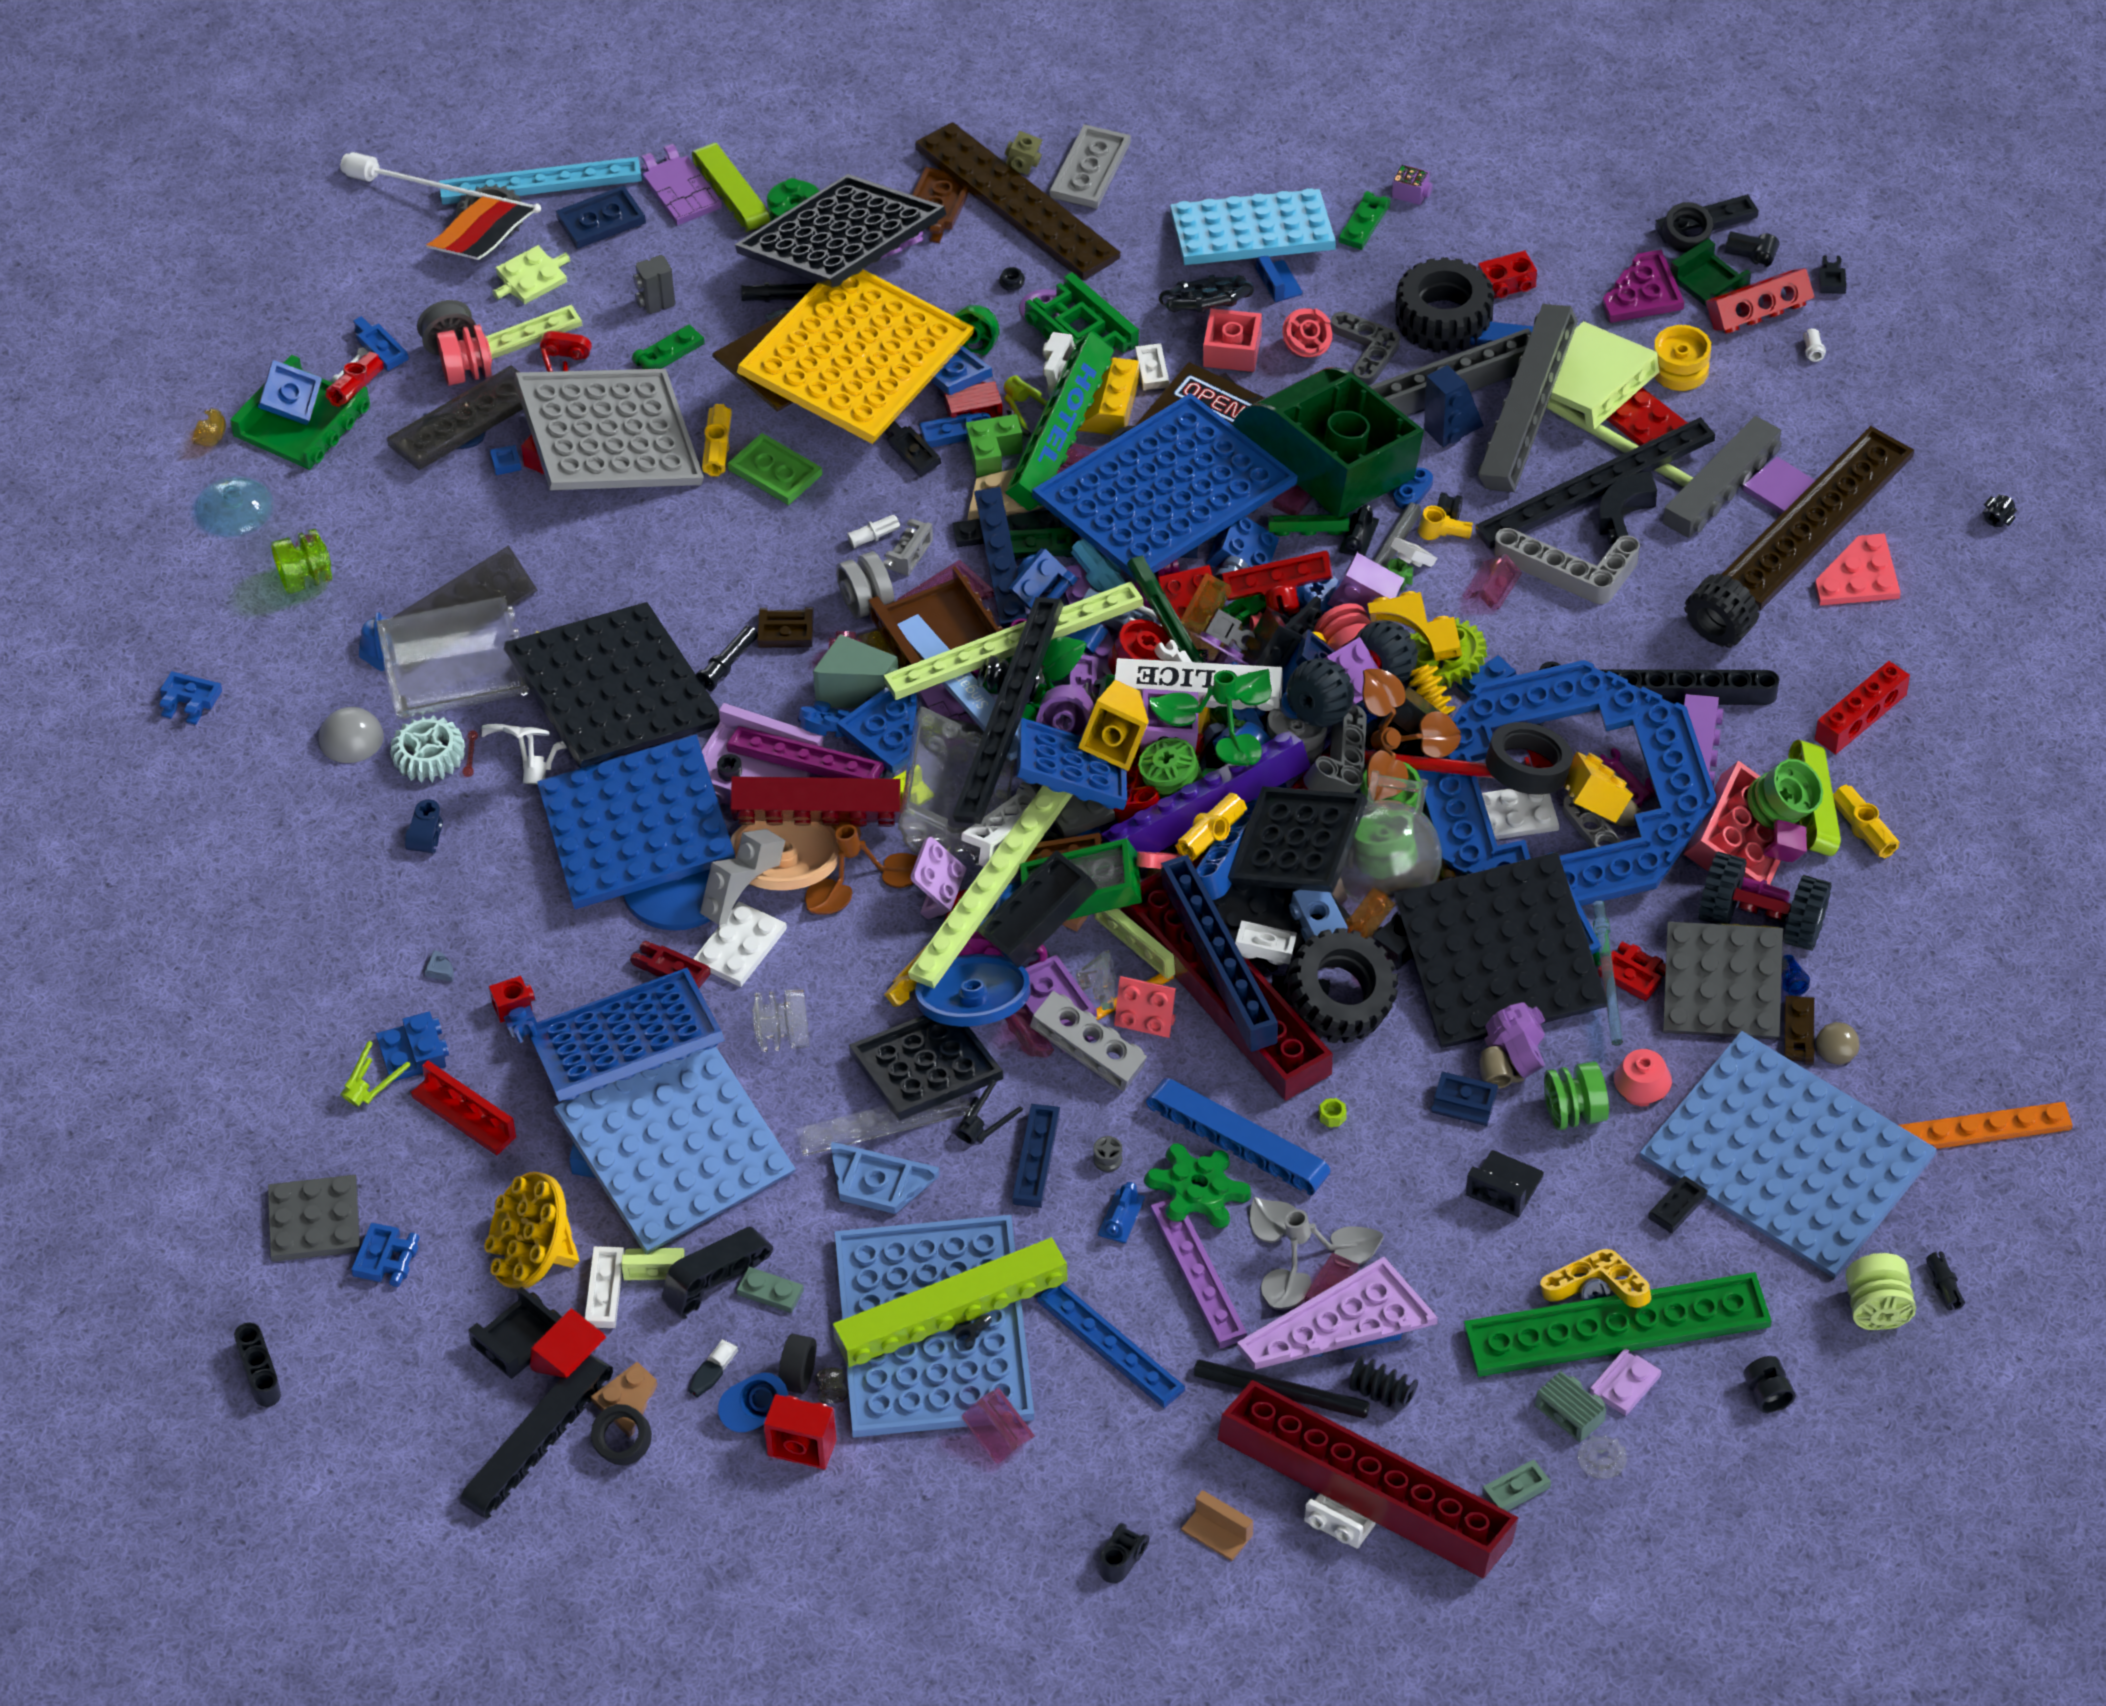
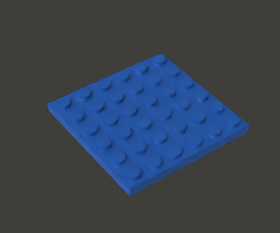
[537,734,736,910]
[529,968,725,1101]

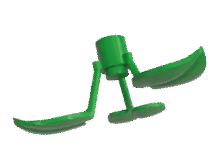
[980,637,1087,722]
[1149,669,1272,766]

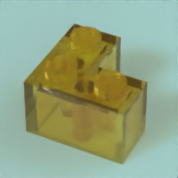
[1181,573,1243,648]

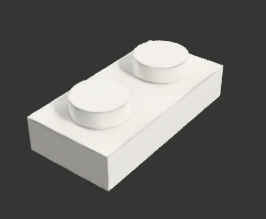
[1135,344,1169,391]
[1391,537,1438,567]

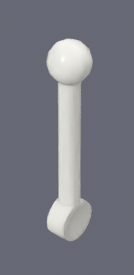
[332,348,368,383]

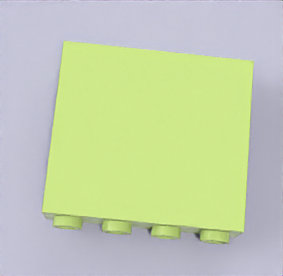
[1550,321,1659,429]

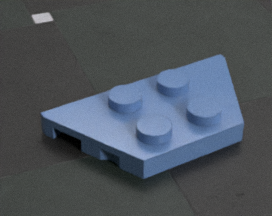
[831,1142,940,1214]

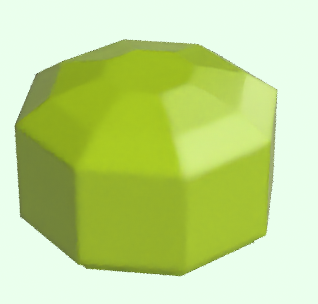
[1318,1098,1347,1127]

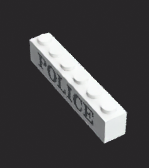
[1115,658,1283,711]

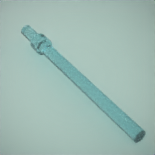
[1593,901,1623,1046]

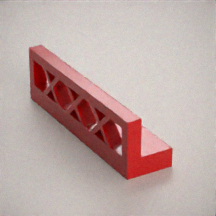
[411,1060,516,1156]

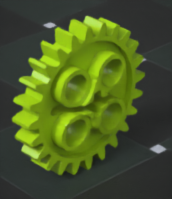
[1409,618,1487,688]

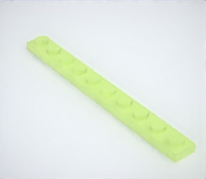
[884,582,1143,700]
[908,785,1073,988]

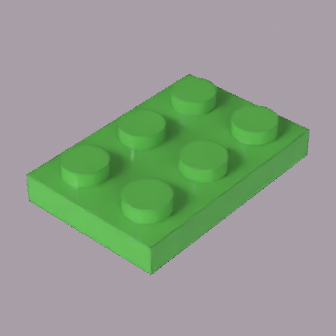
[728,433,823,505]

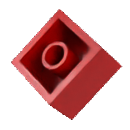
[764,1394,837,1470]

